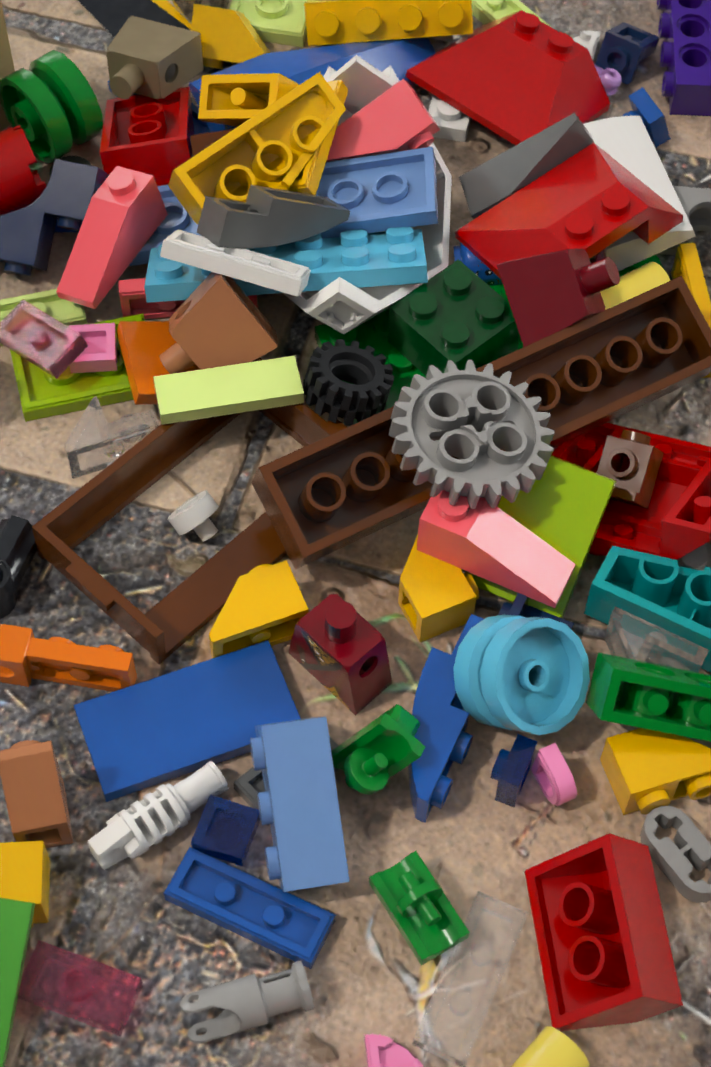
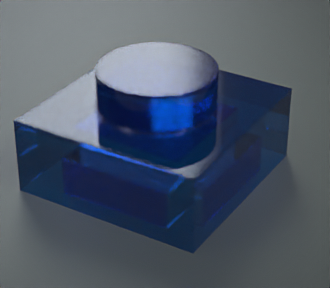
[491,734,538,807]
[191,795,261,867]

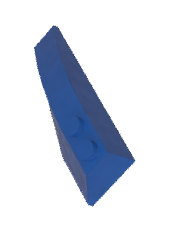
[188,37,436,132]

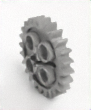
[389,360,554,509]

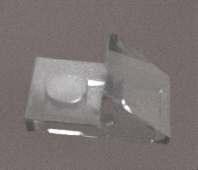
[64,396,159,479]
[605,606,709,673]

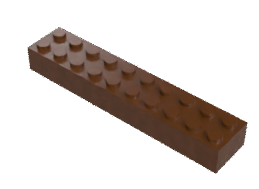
[251,276,711,570]

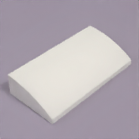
[583,116,696,271]

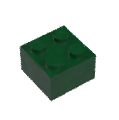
[388,259,520,376]

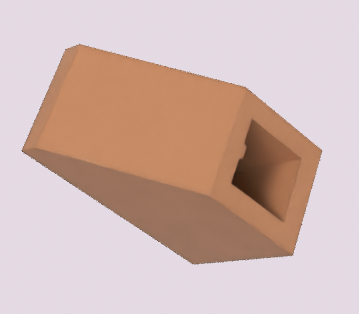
[0,740,74,848]

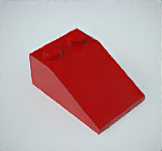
[99,87,194,186]

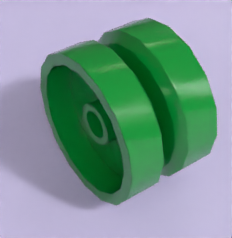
[0,50,103,164]

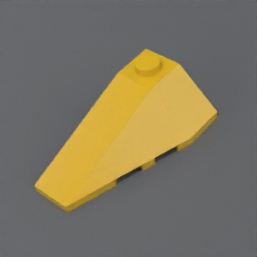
[168,72,346,224]

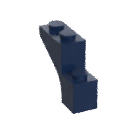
[0,159,109,276]

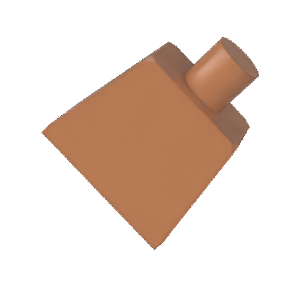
[159,272,278,374]

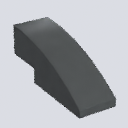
[197,185,350,249]

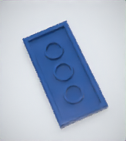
[74,640,301,802]

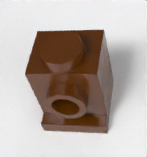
[597,430,664,509]

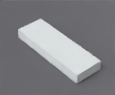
[160,229,311,297]

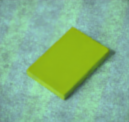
[8,313,145,422]
[471,455,617,618]

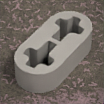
[640,806,711,903]

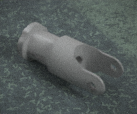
[180,961,314,1043]

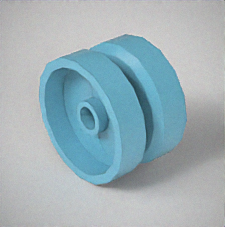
[453,614,590,735]

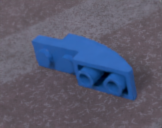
[408,614,483,823]

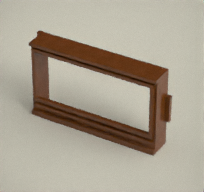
[32,357,347,664]

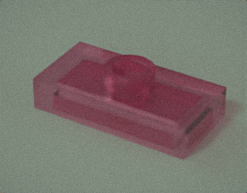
[0,299,88,379]
[18,940,143,1037]

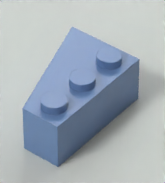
[250,717,350,892]

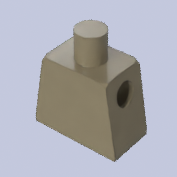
[106,16,203,99]

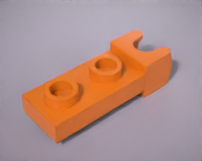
[0,624,137,692]

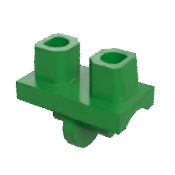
[331,704,425,795]
[369,851,470,966]

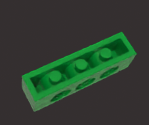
[586,652,711,742]

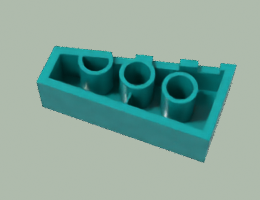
[584,546,711,672]

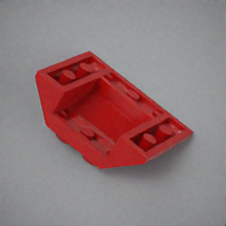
[406,10,611,146]
[455,142,683,279]
[551,423,711,560]

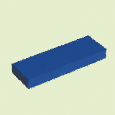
[164,847,335,969]

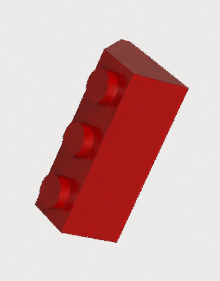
[524,833,683,1031]

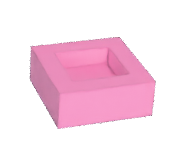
[69,323,117,373]

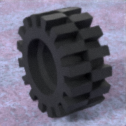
[303,339,394,426]

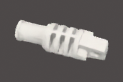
[88,761,229,870]

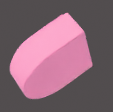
[531,743,577,806]

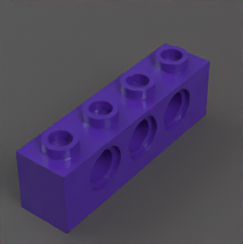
[657,0,711,116]

